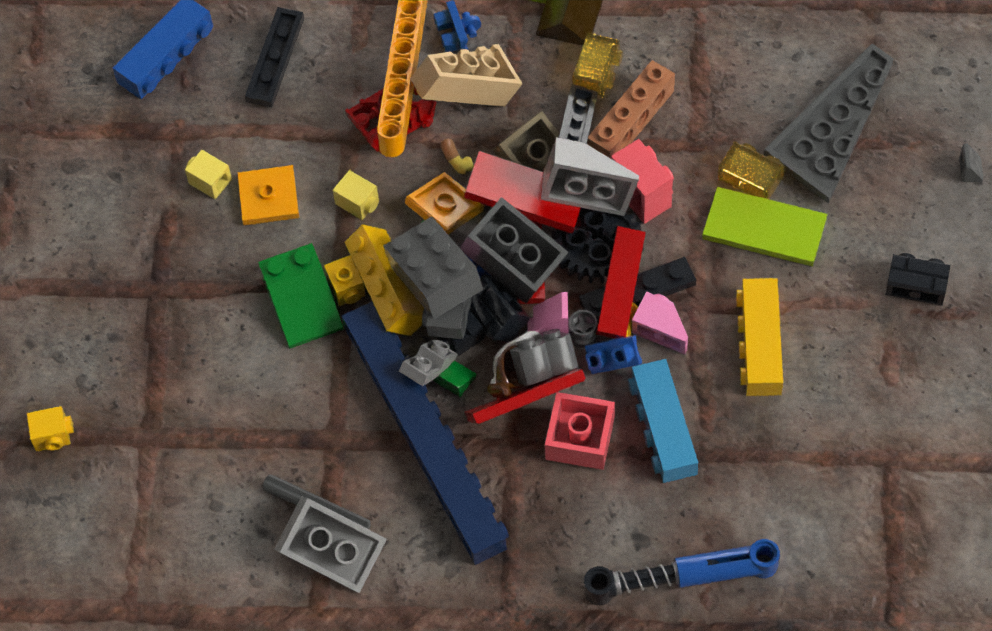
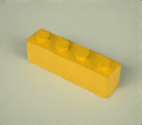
[345,224,424,336]
[736,278,783,396]

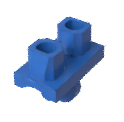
[433,0,481,52]
[585,335,642,374]

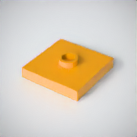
[237,165,299,225]
[405,172,485,235]

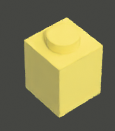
[185,150,232,199]
[333,170,379,220]

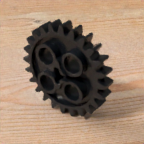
[552,208,644,283]

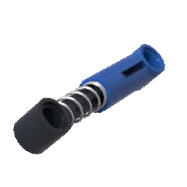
[584,539,780,606]

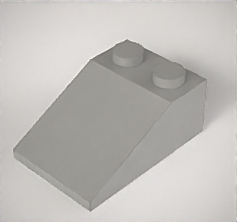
[541,137,639,216]
[274,496,387,593]

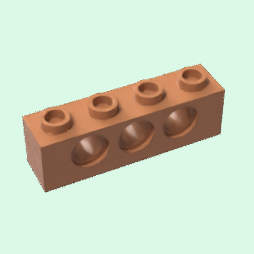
[587,60,675,159]

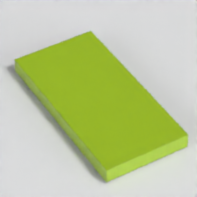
[702,187,828,267]

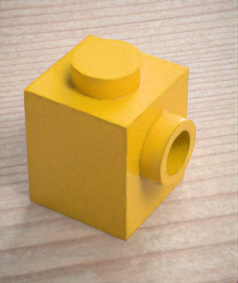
[324,255,366,306]
[27,406,74,451]

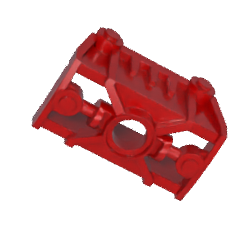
[345,86,437,154]

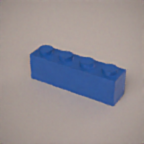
[113,0,213,99]

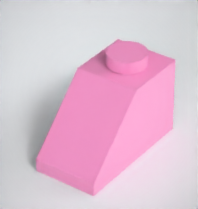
[528,292,569,336]
[632,292,688,354]

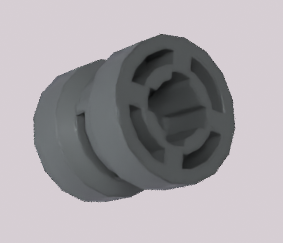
[568,310,597,348]

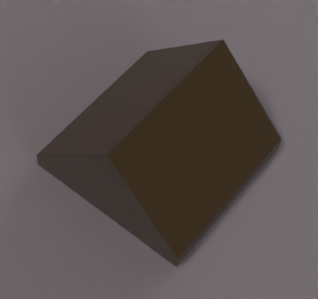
[536,0,603,47]

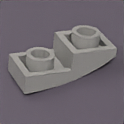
[399,340,458,386]

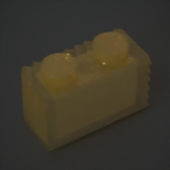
[572,32,623,98]
[718,142,785,199]

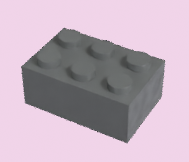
[460,197,568,304]
[383,217,483,319]

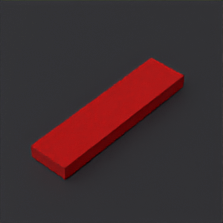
[596,226,646,339]

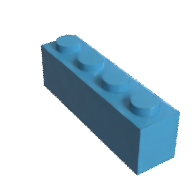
[628,359,698,483]

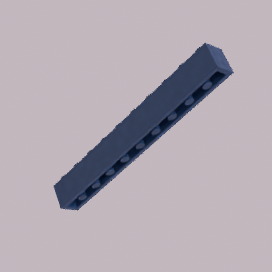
[342,301,509,565]

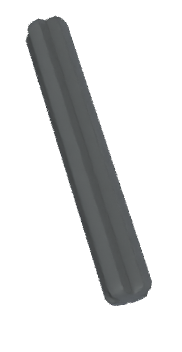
[262,474,371,530]

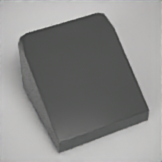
[959,144,983,182]

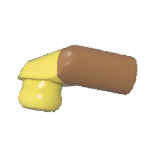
[440,139,474,174]

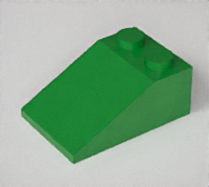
[258,243,344,349]

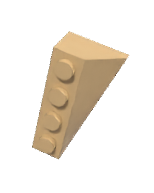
[410,44,522,107]

